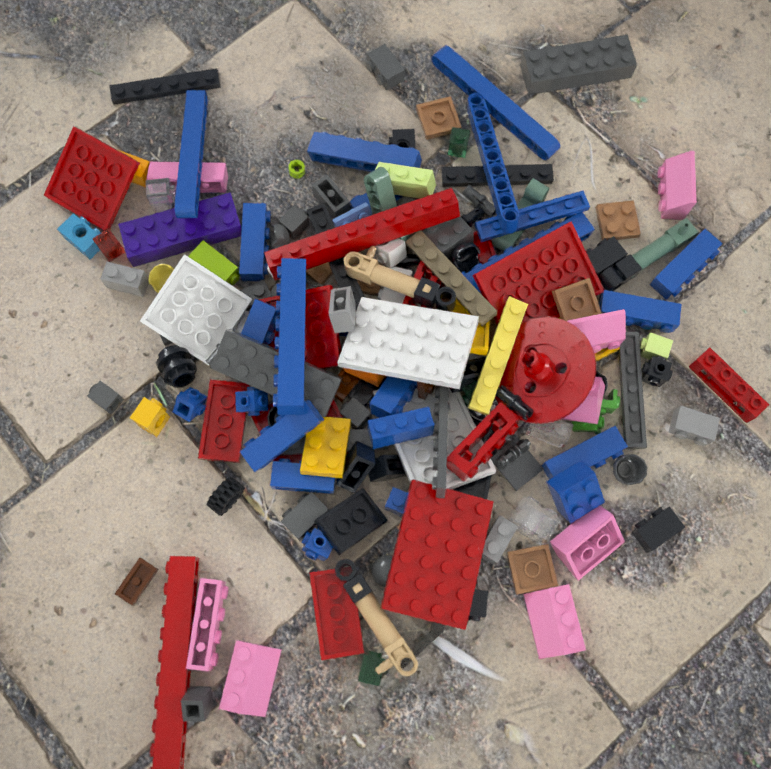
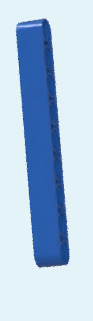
[431,45,561,161]
[175,90,208,218]
[468,93,519,234]

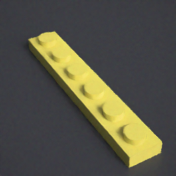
[468,296,528,416]

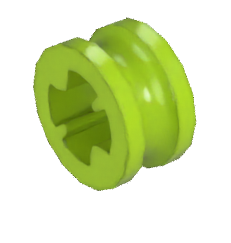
[288,160,305,179]

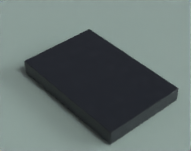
[314,488,388,556]

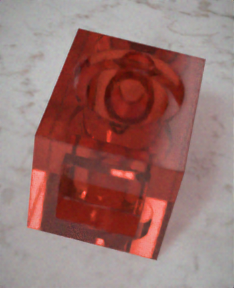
[93,228,125,262]

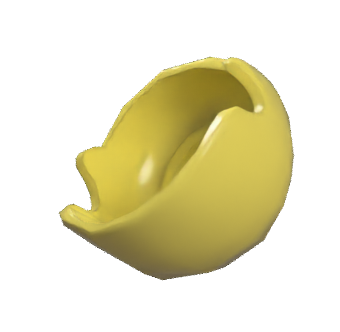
[148,264,174,293]

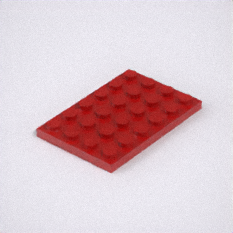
[472,221,604,326]
[380,479,494,630]

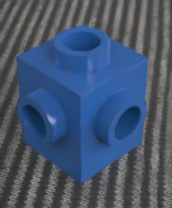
[173,387,207,422]
[235,387,268,416]
[301,528,333,562]

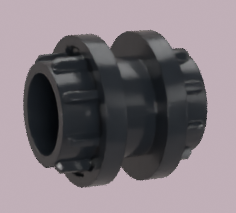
[156,345,197,388]

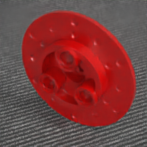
[495,317,596,424]

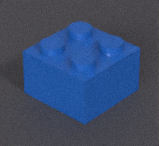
[546,460,605,524]

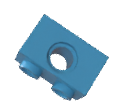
[57,213,106,260]

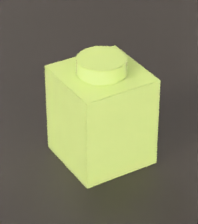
[640,332,673,360]

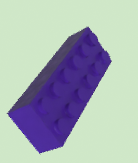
[118,193,242,267]

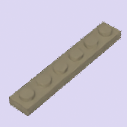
[405,230,497,326]

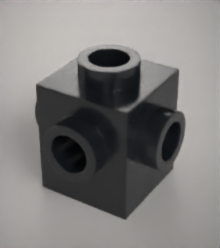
[641,356,673,387]

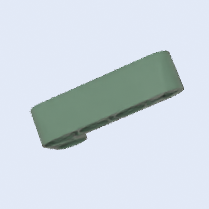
[364,167,416,244]
[492,178,550,252]

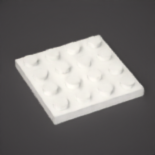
[140,254,252,365]

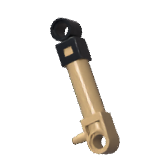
[344,246,456,312]
[335,559,418,676]

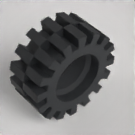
[206,476,245,516]

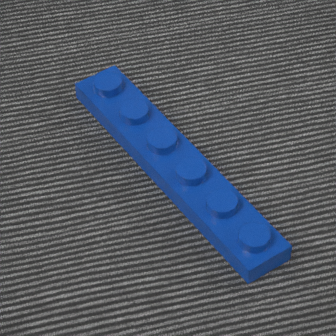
[474,190,590,242]

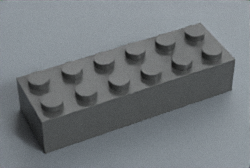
[520,34,637,95]
[210,329,343,417]

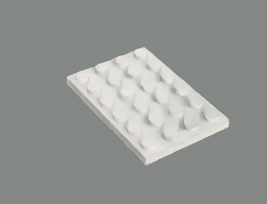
[337,297,479,389]
[373,385,496,489]

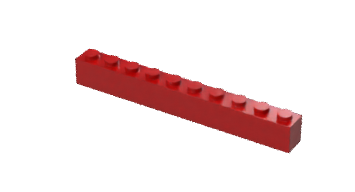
[264,188,460,281]
[149,556,199,769]

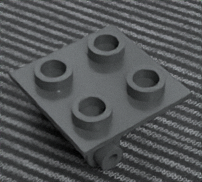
[491,438,544,491]

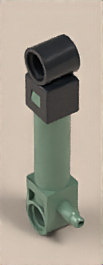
[598,218,699,291]

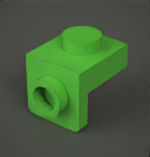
[600,389,620,415]
[571,414,605,435]

